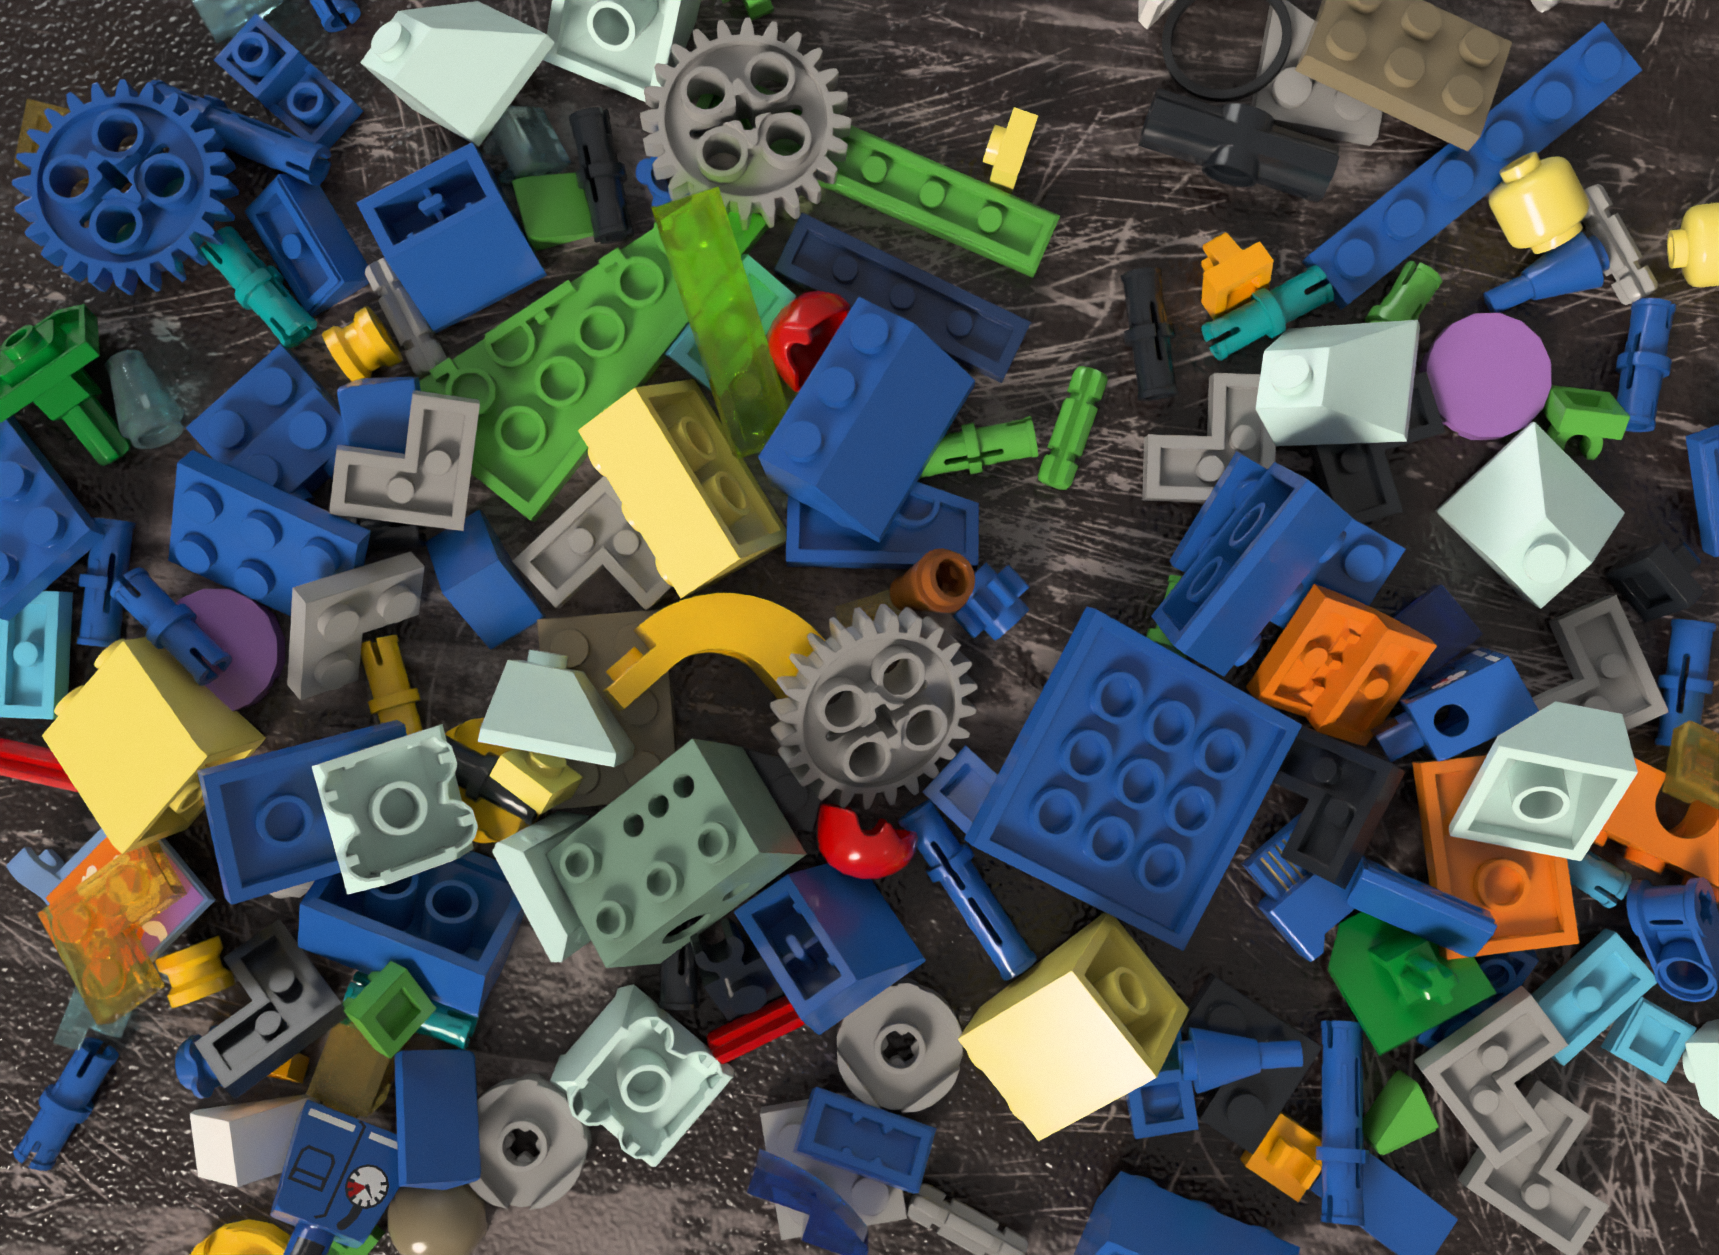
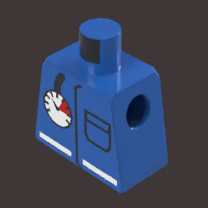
[1370,647,1539,763]
[270,1099,400,1255]

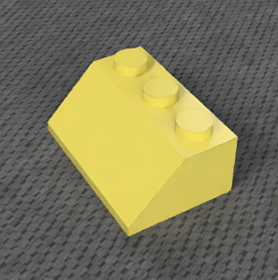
[578,379,787,598]

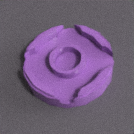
[1419,313,1552,440]
[165,589,285,711]

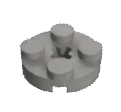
[837,978,963,1113]
[468,1073,592,1210]

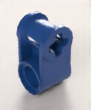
[1627,877,1719,1002]

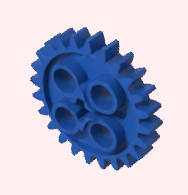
[12,79,239,295]

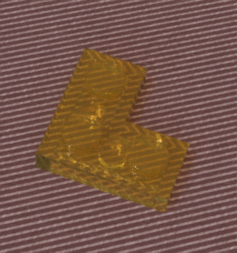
[37,841,187,1025]

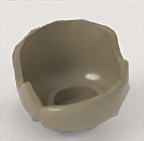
[388,1184,489,1255]

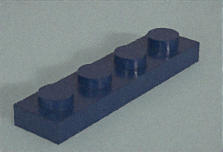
[774,212,1031,383]

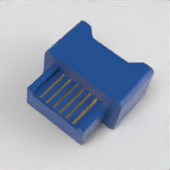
[1241,812,1367,962]

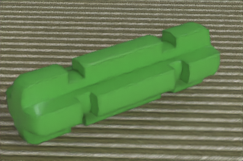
[1038,366,1108,490]

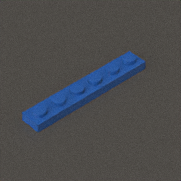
[1302,21,1642,310]

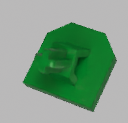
[0,304,132,466]
[1327,912,1497,1056]

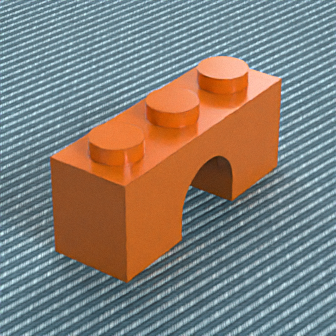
[1593,758,1719,904]

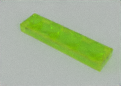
[651,187,788,459]

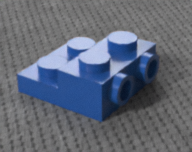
[186,344,346,504]

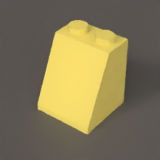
[42,637,266,854]
[958,912,1189,1141]

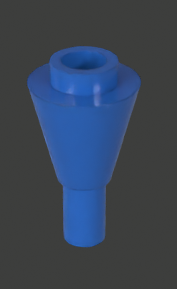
[1483,232,1610,313]
[1178,1027,1303,1094]

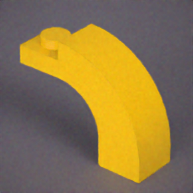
[602,593,825,711]

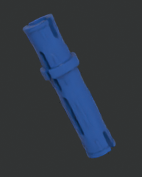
[150,79,331,186]
[898,799,1037,980]
[1316,1020,1370,1226]

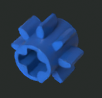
[952,562,1030,641]

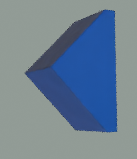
[426,509,546,650]

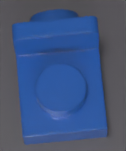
[923,745,997,834]

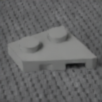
[1251,0,1382,146]

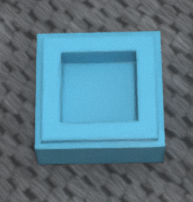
[1601,997,1696,1083]

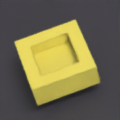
[983,107,1038,194]
[489,749,583,814]

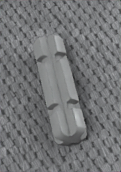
[1580,184,1658,305]
[365,257,447,378]
[907,1183,1028,1255]

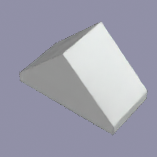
[190,1092,321,1187]

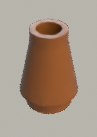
[890,548,975,613]

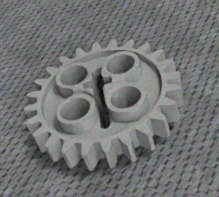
[640,18,851,230]
[770,604,977,809]

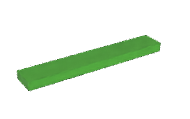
[696,85,1060,278]

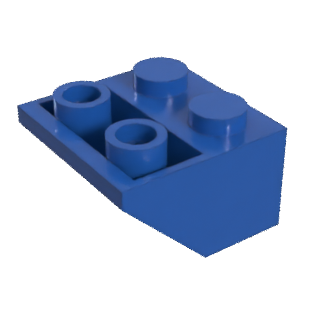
[356,142,547,333]
[734,863,926,1035]

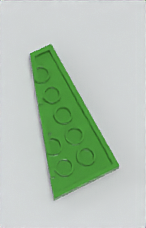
[419,200,769,522]

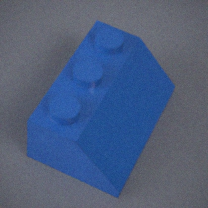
[758,297,975,543]
[1151,462,1353,676]
[298,850,525,1017]
[1074,1171,1300,1255]

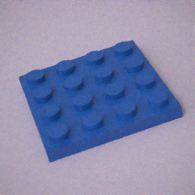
[964,607,1302,951]

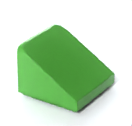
[512,172,593,251]
[1363,1070,1439,1155]

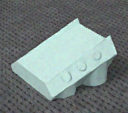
[312,724,478,894]
[492,811,591,962]
[550,984,735,1167]

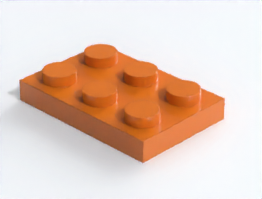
[1412,753,1579,960]

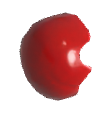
[766,291,851,392]
[818,804,918,879]

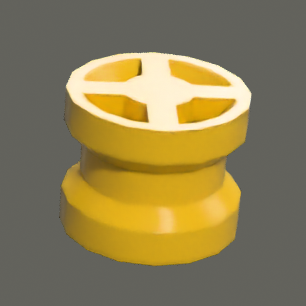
[322,306,403,382]
[155,935,236,1008]

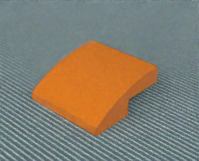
[1246,584,1437,747]

